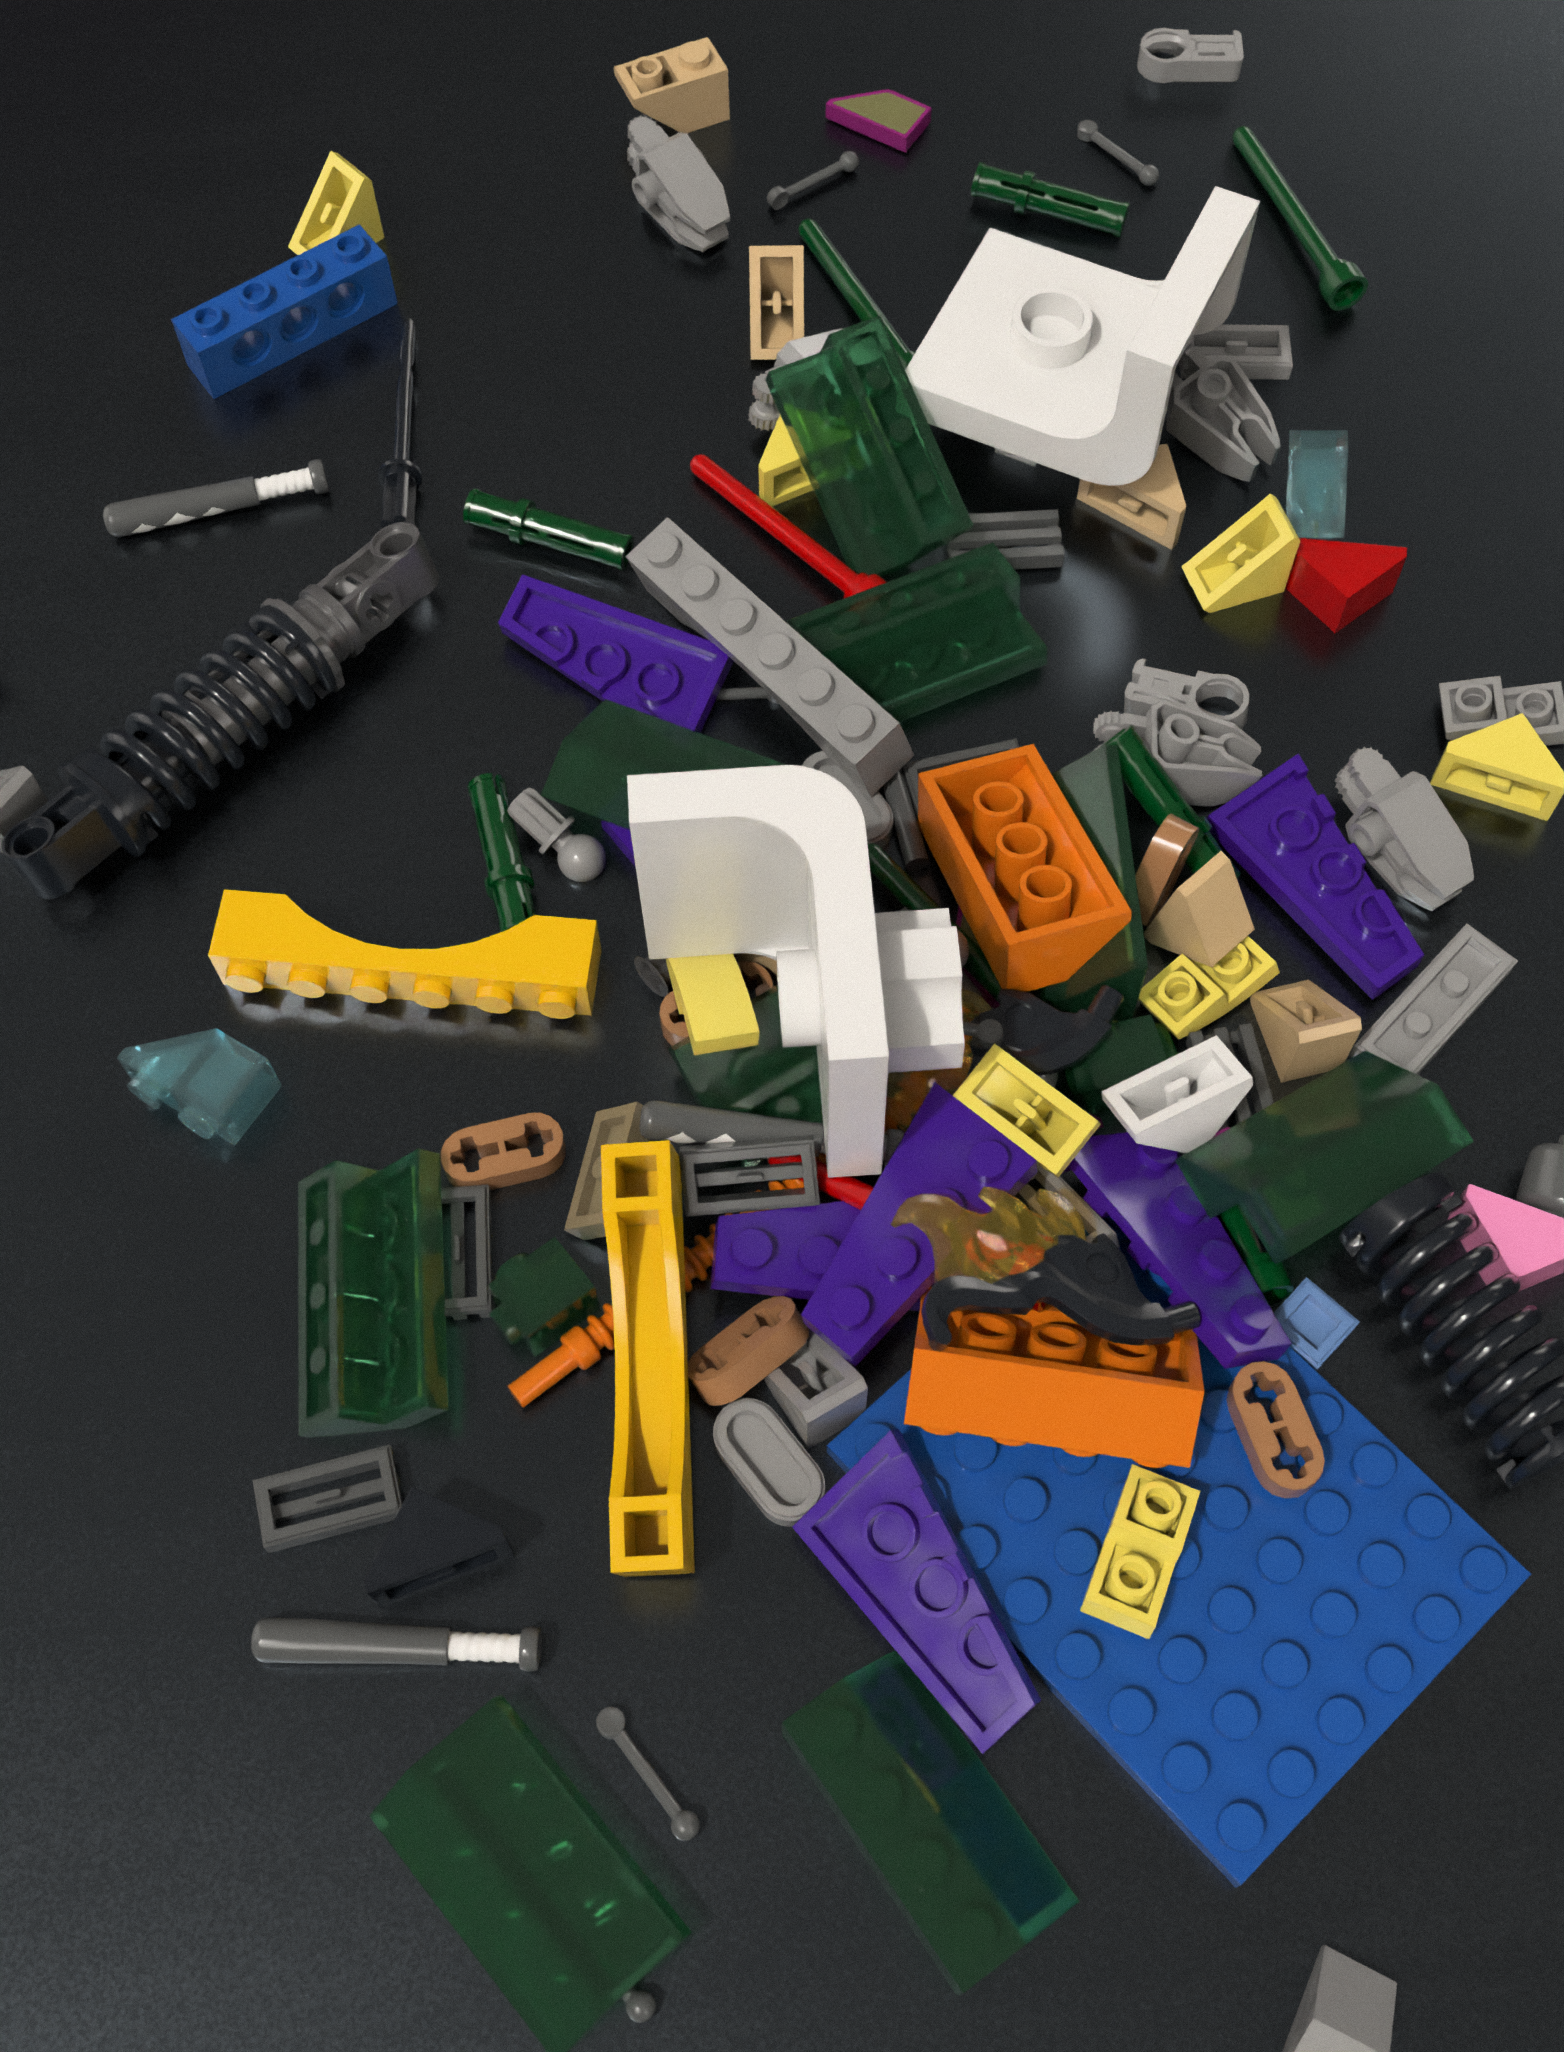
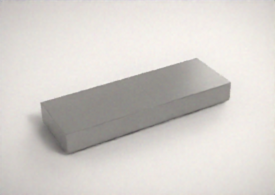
[1349,924,1518,1094]

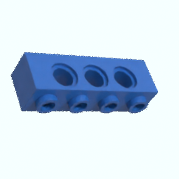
[171,224,398,399]

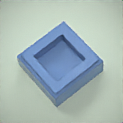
[1274,1277,1360,1371]

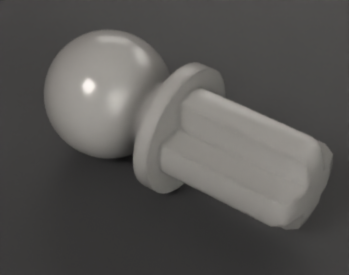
[507,788,606,882]

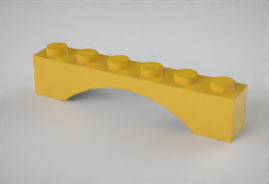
[208,889,602,1019]
[601,1140,695,1577]

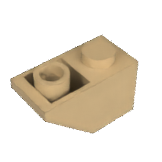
[614,37,730,133]

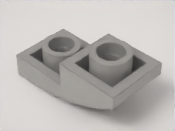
[1439,676,1564,746]

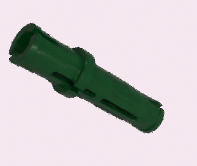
[971,162,1130,237]
[463,488,634,571]
[1099,725,1240,878]
[467,773,536,932]

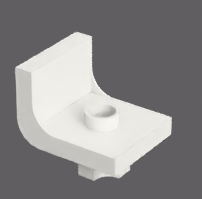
[897,186,1260,486]
[627,765,965,1178]

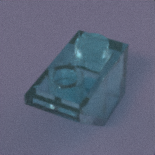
[1285,430,1348,540]
[117,1028,282,1145]

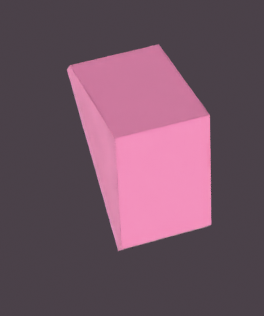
[1448,1184,1564,1292]

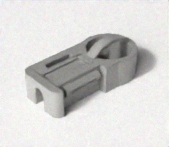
[1137,28,1244,83]
[1124,659,1250,729]

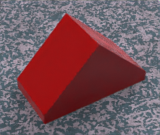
[1285,538,1407,633]

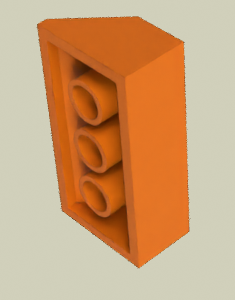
[918,744,1132,992]
[904,1287,1205,1468]

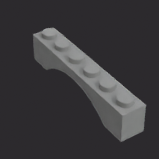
[626,517,914,797]

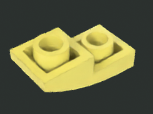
[1135,936,1280,1040]
[666,954,760,1055]
[1080,1464,1201,1639]

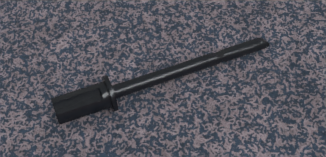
[378,319,422,528]

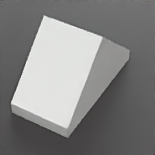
[1102,1035,1253,1156]

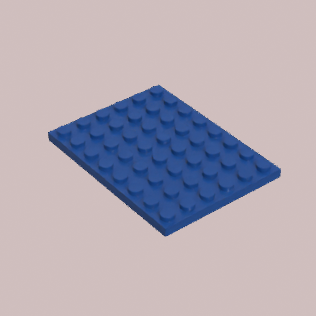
[827,1216,1531,1888]

